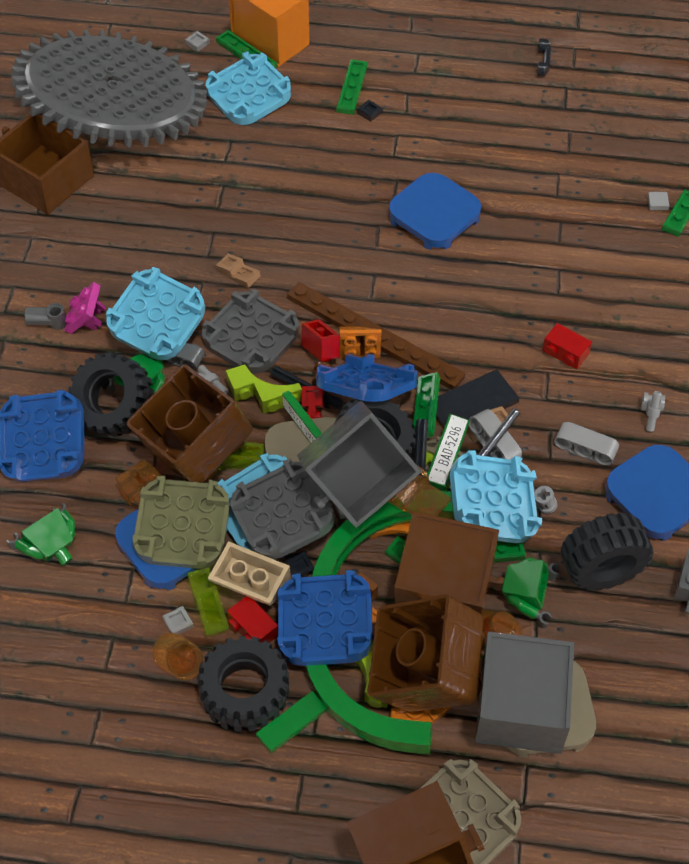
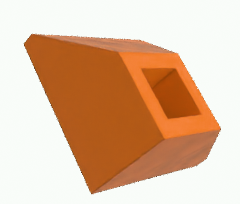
[339,327,381,359]

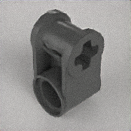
[165,343,205,371]

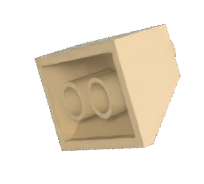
[208,541,291,605]

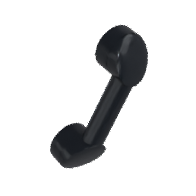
[537,38,551,77]

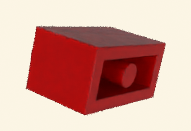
[302,319,340,362]
[542,323,592,369]
[227,596,278,643]

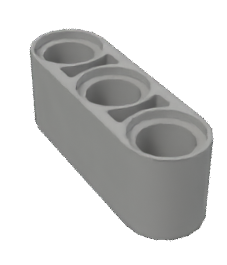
[469,409,522,460]
[554,422,619,466]

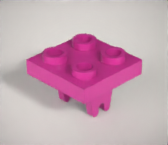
[64,282,106,334]

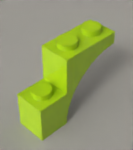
[226,364,302,414]

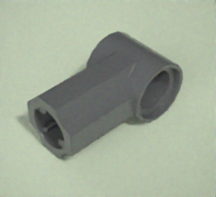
[25,303,66,330]

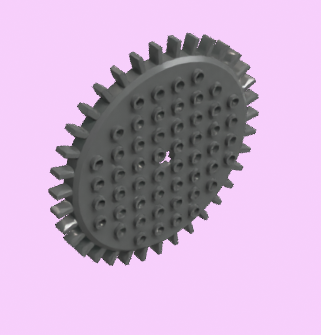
[11,29,207,147]

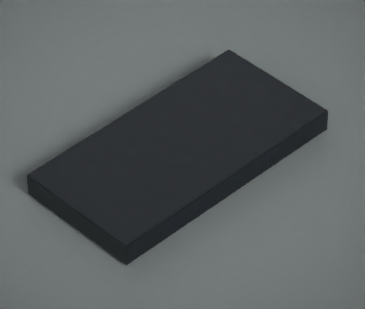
[436,369,520,429]

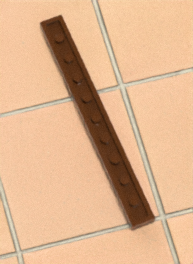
[287,282,465,390]

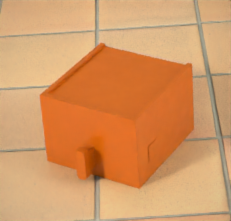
[229,0,310,67]

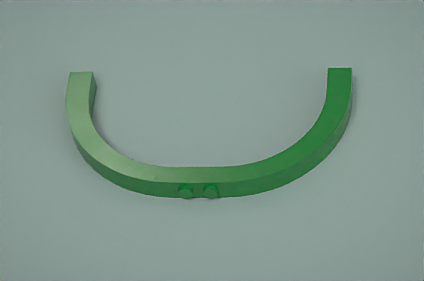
[306,490,455,755]

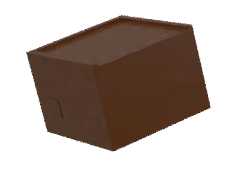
[0,114,94,216]
[394,511,504,615]
[346,781,485,864]

